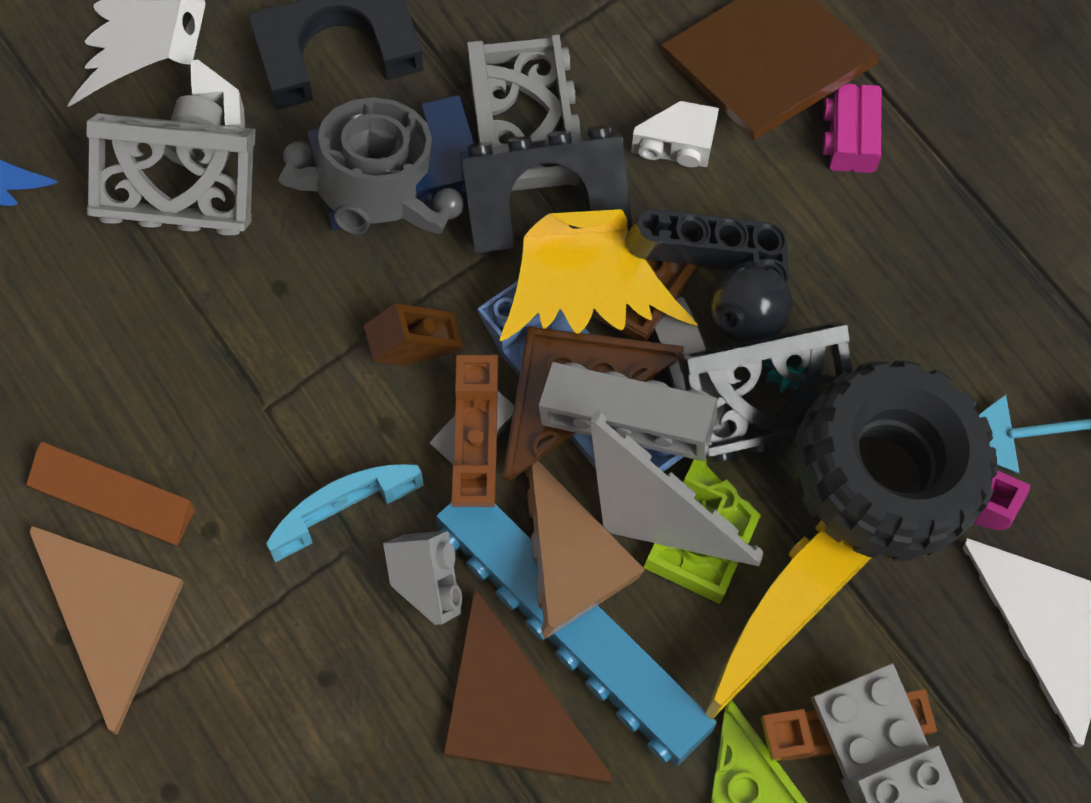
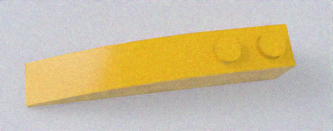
[705,520,871,720]

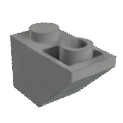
[383,531,462,625]

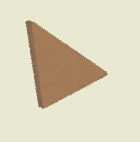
[525,461,645,638]
[30,526,184,735]

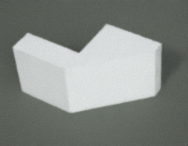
[190,60,245,128]

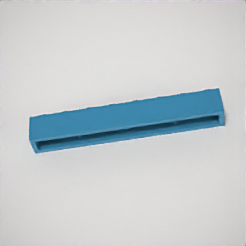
[436,502,717,767]

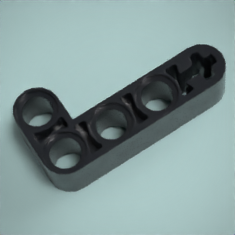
[625,209,789,284]

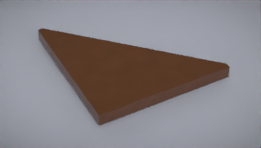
[503,326,684,481]
[444,593,612,785]

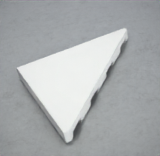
[963,538,1091,748]

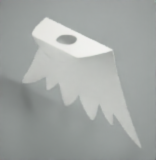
[67,0,206,107]

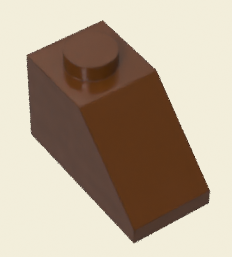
[364,303,464,365]

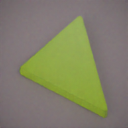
[711,700,808,803]

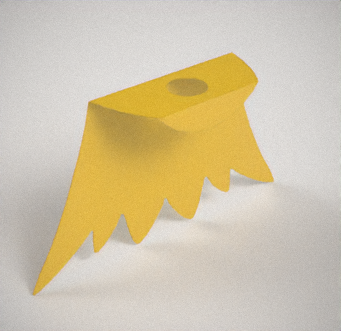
[500,209,697,341]

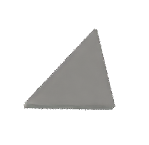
[590,411,763,566]

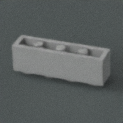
[539,362,717,461]

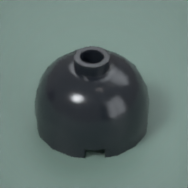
[709,261,793,343]

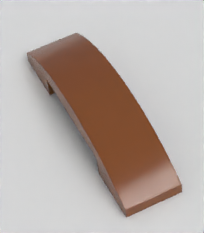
[452,355,498,507]
[761,689,937,761]

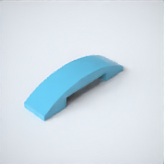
[266,464,424,562]

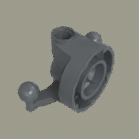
[278,97,464,235]

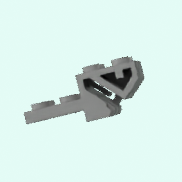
[810,663,963,803]

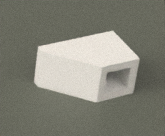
[631,101,719,167]

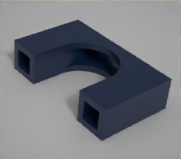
[307,95,474,231]

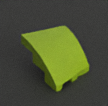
[643,458,761,604]

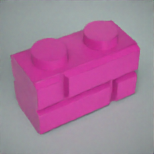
[822,84,882,173]

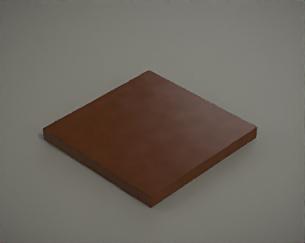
[661,0,879,141]

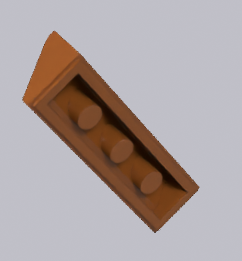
[26,442,195,547]

